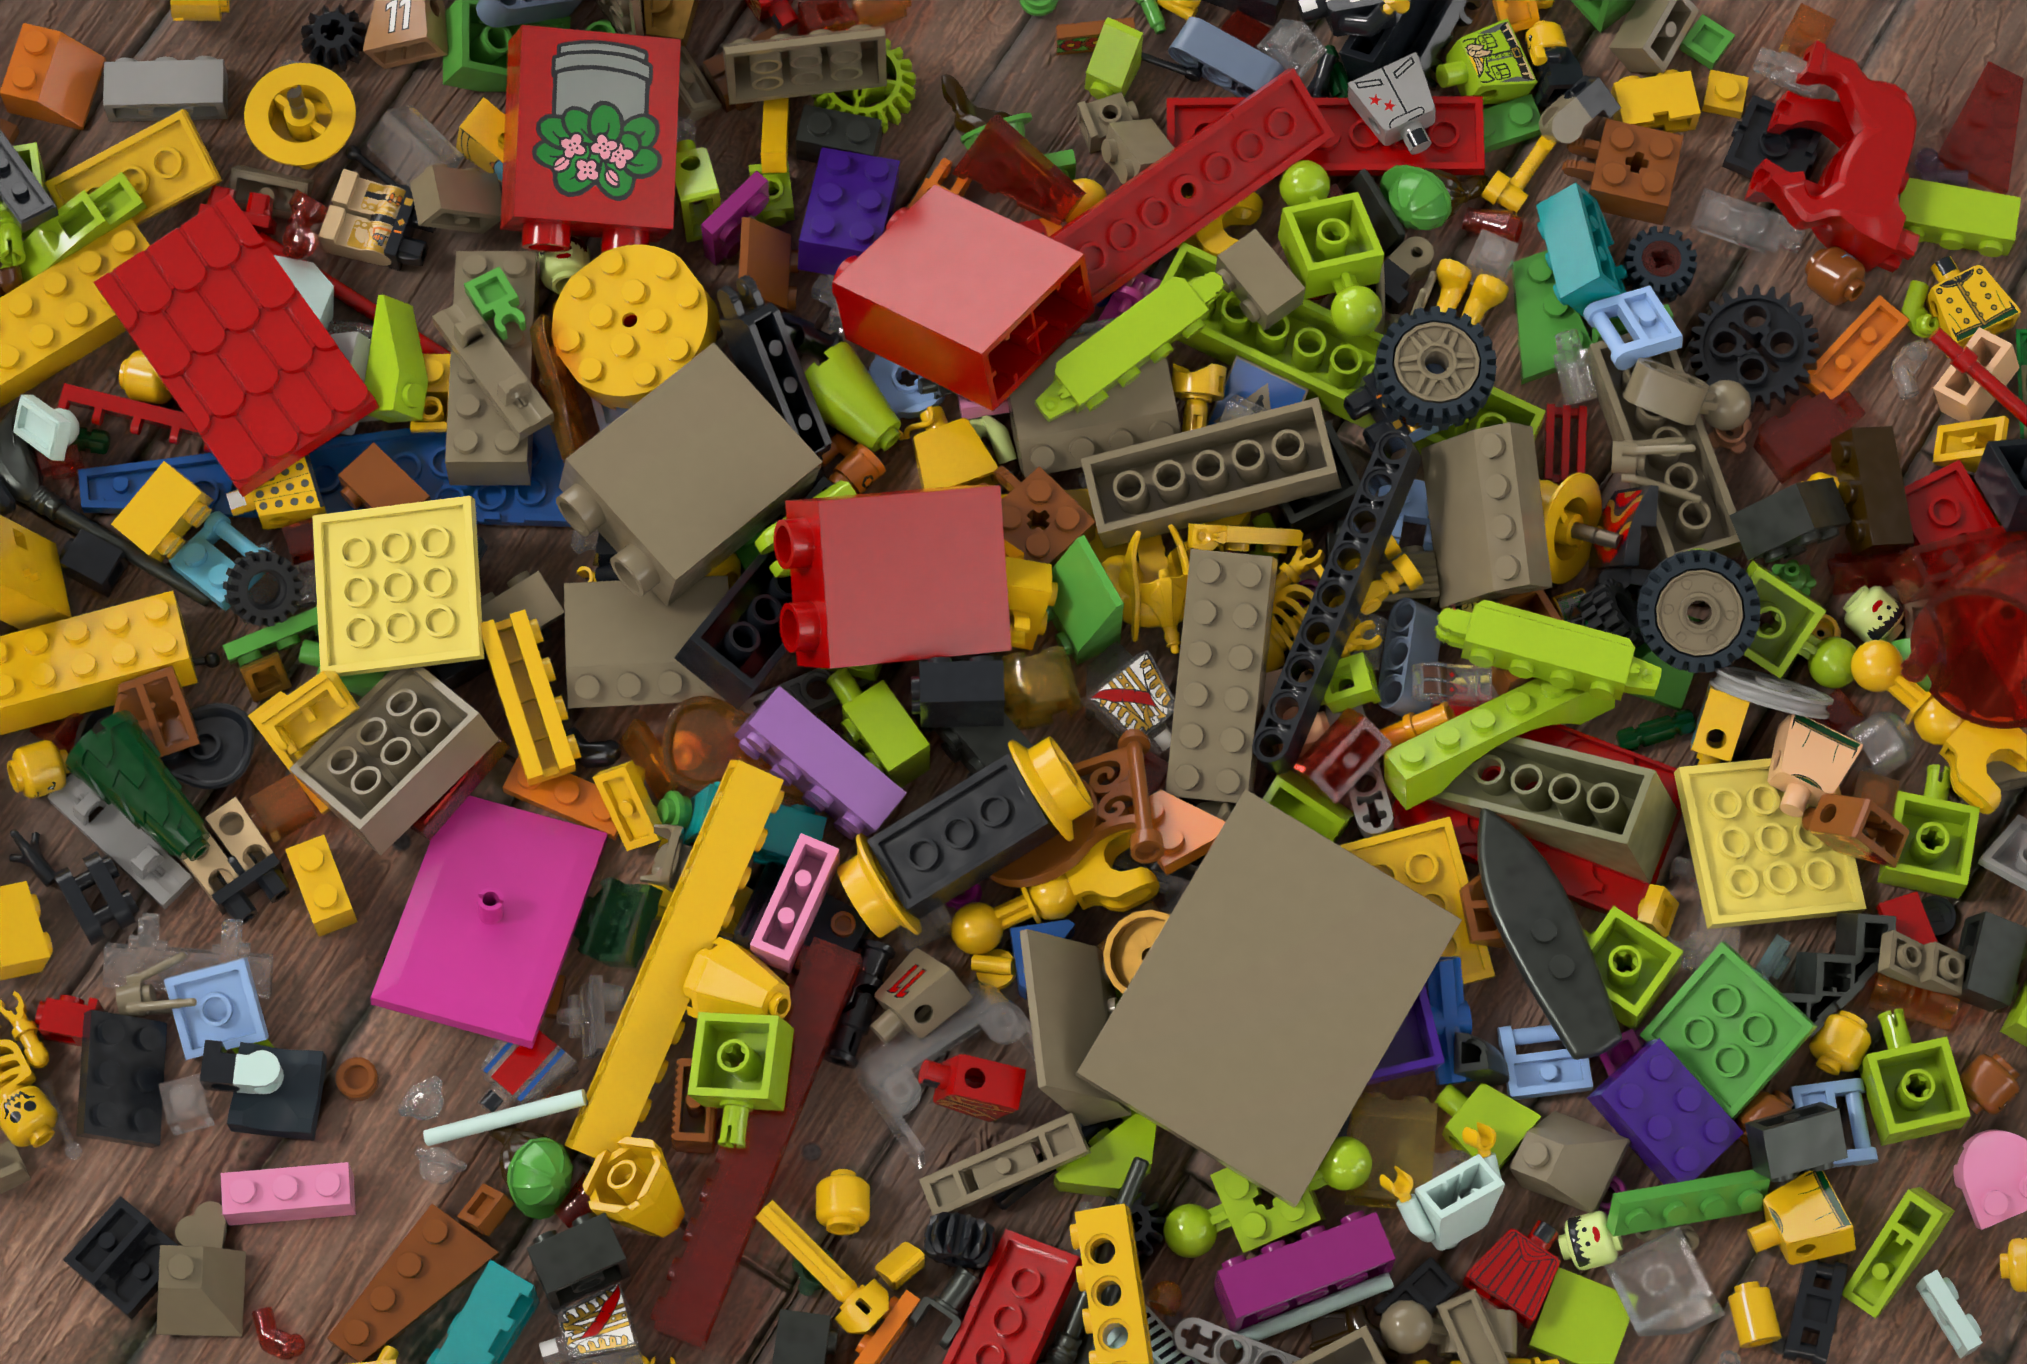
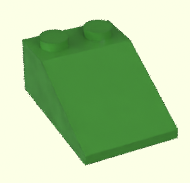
[443,0,570,92]
[1046,535,1124,665]

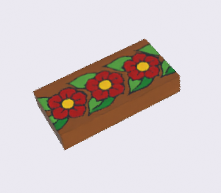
[1055,17,1135,55]

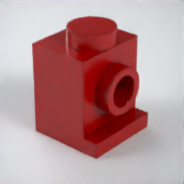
[35,995,104,1047]

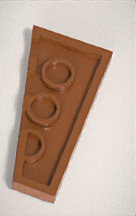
[327,1204,500,1363]

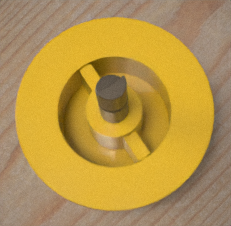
[244,63,356,170]
[1539,473,1623,584]

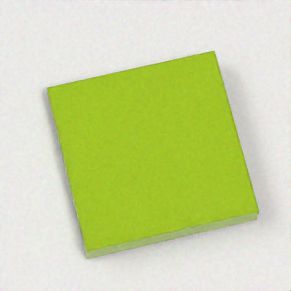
[1528,1267,1638,1364]

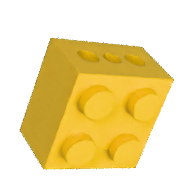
[111,461,213,562]

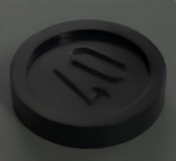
[1921,896,1956,938]

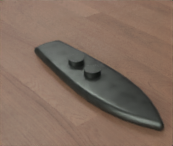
[1477,808,1622,1060]

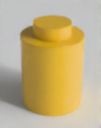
[1728,1281,1782,1348]

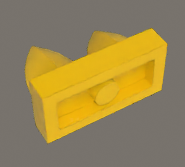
[592,760,663,851]

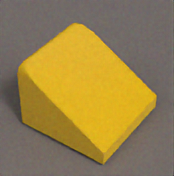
[875,1242,925,1290]

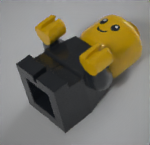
[1525,20,1583,107]

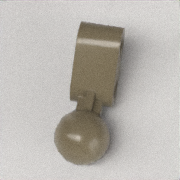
[1623,358,1752,431]
[1380,1300,1517,1359]

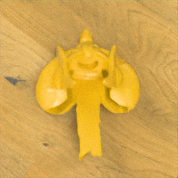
[1101,524,1191,654]

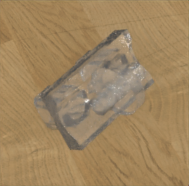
[556,975,624,1059]

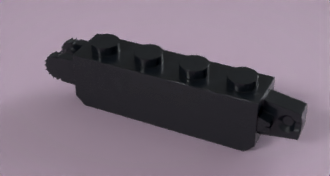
[717,275,832,488]

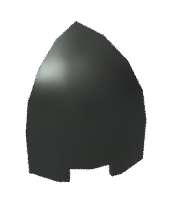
[1454,1032,1509,1087]

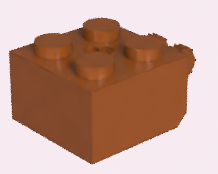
[1562,118,1684,225]
[979,465,1096,568]

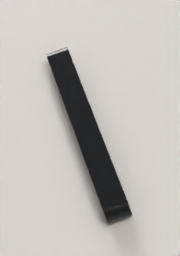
[1252,430,1421,774]

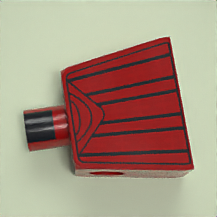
[1462,1220,1561,1330]

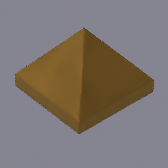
[239,652,292,703]

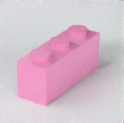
[750,833,840,974]
[221,1162,356,1226]

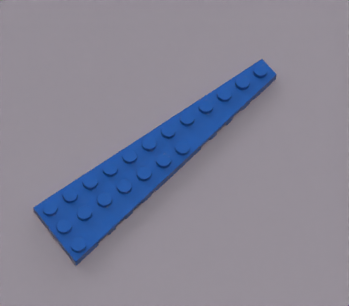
[78,409,571,527]

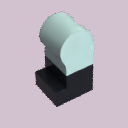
[200,1040,284,1094]

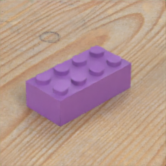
[734,686,906,840]

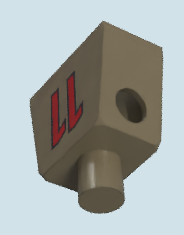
[870,947,973,1044]

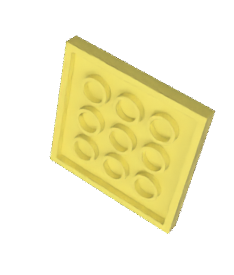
[312,496,484,677]
[1674,758,1867,929]

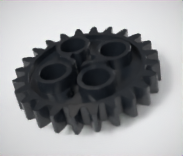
[1688,284,1820,412]

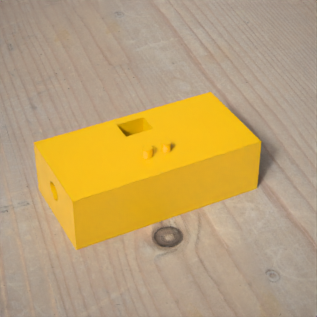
[0,515,72,630]

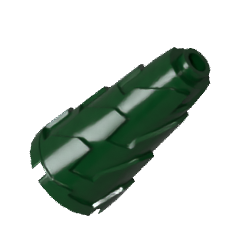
[65,710,210,861]

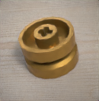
[1103,910,1170,993]

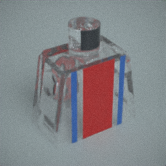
[477,1030,579,1113]

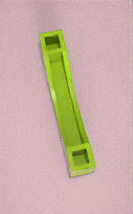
[1384,678,1615,810]

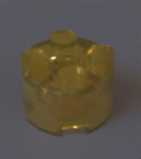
[1002,646,1082,730]

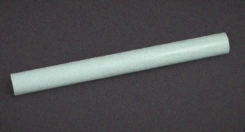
[423,1089,588,1146]
[1233,1272,1394,1350]

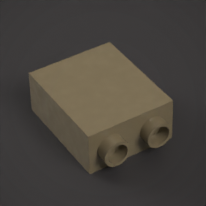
[556,343,823,607]

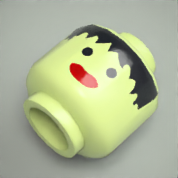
[538,236,591,295]
[1843,585,1904,643]
[1558,1211,1623,1270]

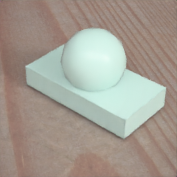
[13,394,80,461]

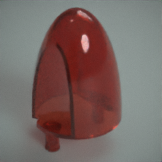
[1901,539,2027,729]

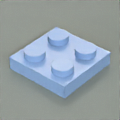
[164,957,269,1060]

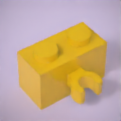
[1005,556,1058,650]

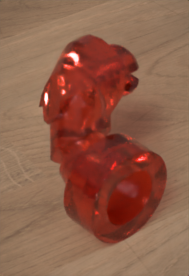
[283,189,329,261]

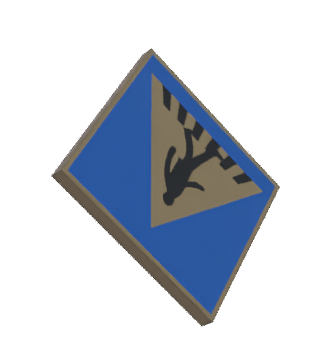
[1206,355,1310,426]

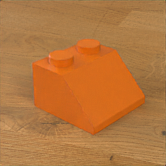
[0,23,106,130]

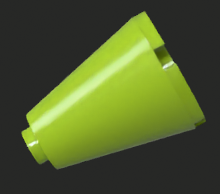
[804,342,901,451]

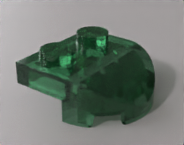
[573,877,663,968]

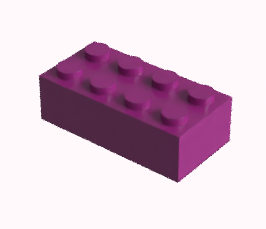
[1213,1211,1396,1332]

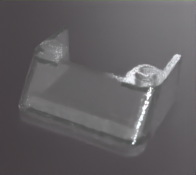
[856,981,1035,1170]

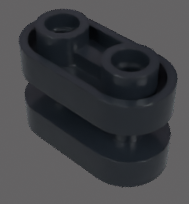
[53,851,140,946]

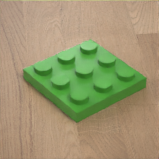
[1640,941,1818,1120]

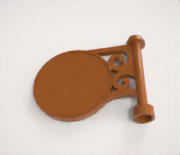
[989,729,1164,888]

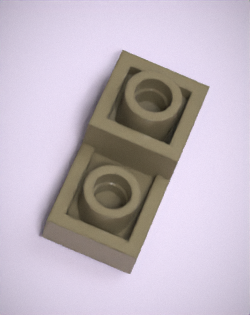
[1877,930,1966,996]

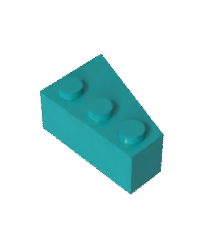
[1536,183,1628,318]
[683,782,827,867]
[426,1259,540,1364]

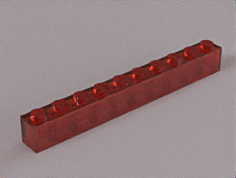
[650,937,863,1352]

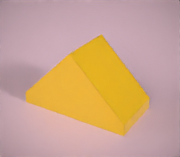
[1932,416,2009,473]

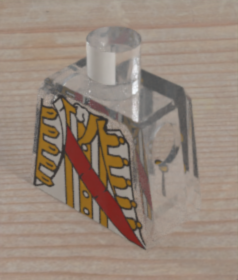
[1079,650,1175,754]
[539,1283,644,1364]

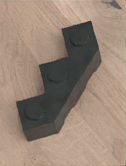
[1782,913,1896,1037]

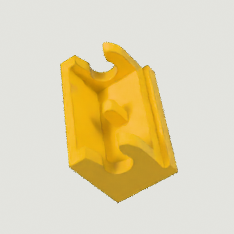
[257,671,360,755]

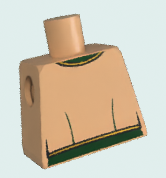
[1767,713,1863,817]

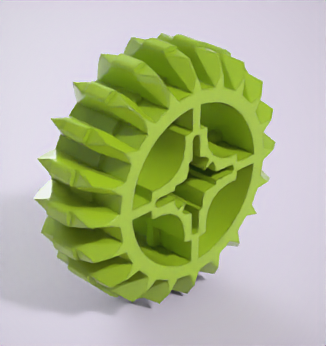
[811,38,916,134]

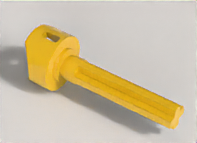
[1171,363,1227,432]
[755,1200,889,1334]

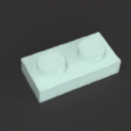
[1916,1270,1983,1359]

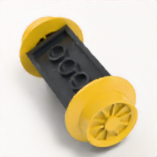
[837,736,1093,938]

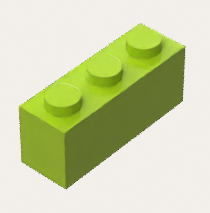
[1898,178,2021,257]

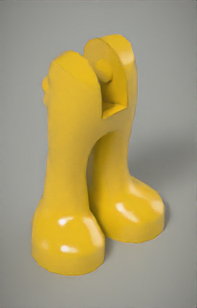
[1436,259,1509,325]

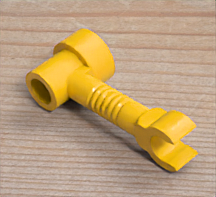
[1481,135,1557,215]

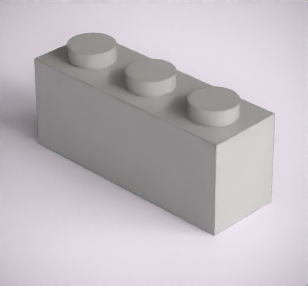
[103,56,228,122]

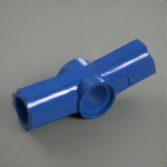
[1425,956,1474,1086]

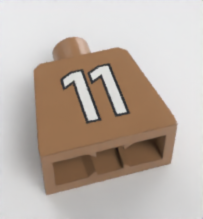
[363,0,448,69]

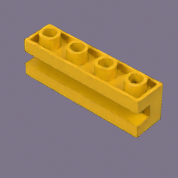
[481,609,581,786]

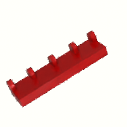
[57,383,212,453]

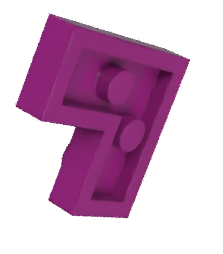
[701,171,769,266]

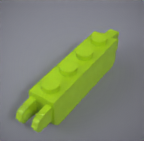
[1034,271,1225,422]
[1434,600,1662,701]

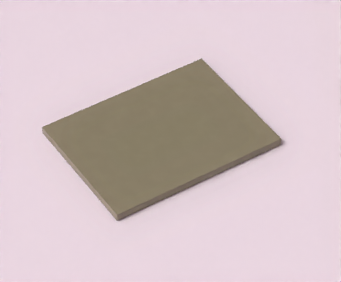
[1075,789,1462,1208]

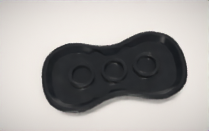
[74,703,255,789]

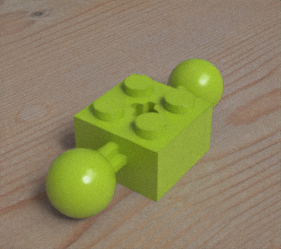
[1278,160,1384,337]
[1688,548,1857,689]
[1163,1136,1372,1258]

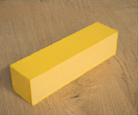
[761,98,790,173]

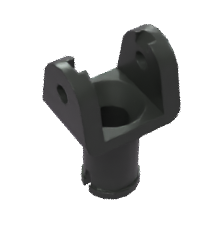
[907,1265,981,1350]

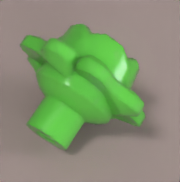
[1772,559,1816,597]

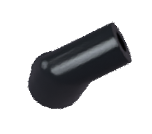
[565,727,622,768]

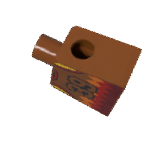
[1802,793,1910,868]

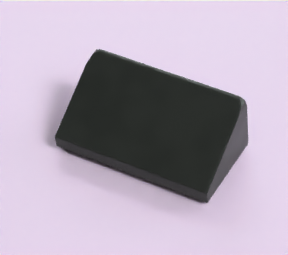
[1341,169,1405,258]

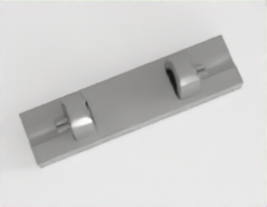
[47,773,194,910]

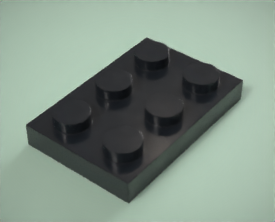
[76,1010,167,1148]

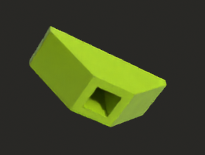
[1053,1109,1156,1198]

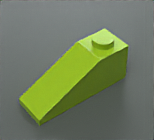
[364,295,428,423]
[1842,1187,1955,1318]

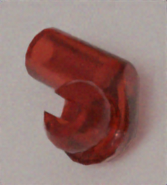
[252,1307,305,1360]

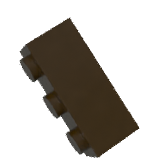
[1830,426,1915,556]

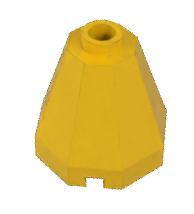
[683,937,791,1019]
[583,1137,685,1238]

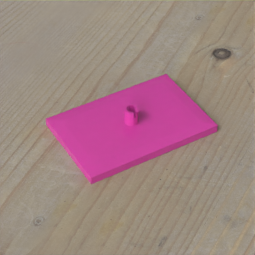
[371,790,608,1049]

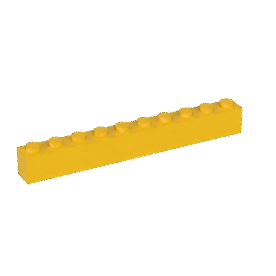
[564,760,784,1159]

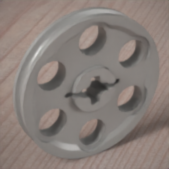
[1709,665,1834,719]

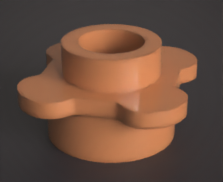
[1708,419,1752,454]

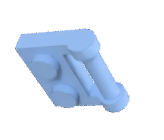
[1583,286,1683,370]
[1497,1025,1593,1100]
[1789,1078,1878,1171]

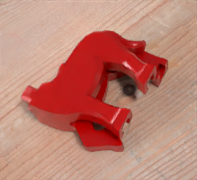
[1744,40,1920,273]

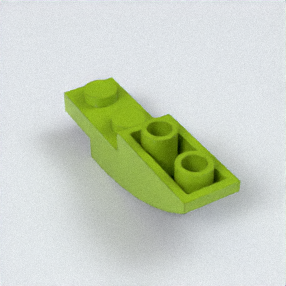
[0,172,147,284]

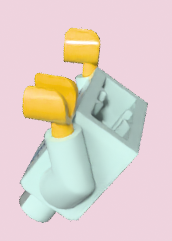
[1379,1122,1505,1251]

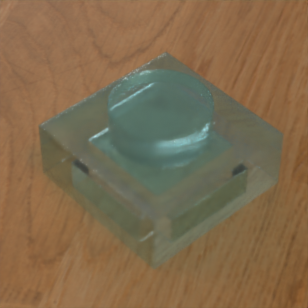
[1755,934,1791,980]

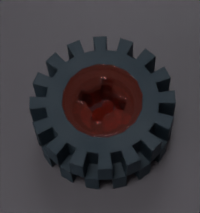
[1623,226,1697,304]

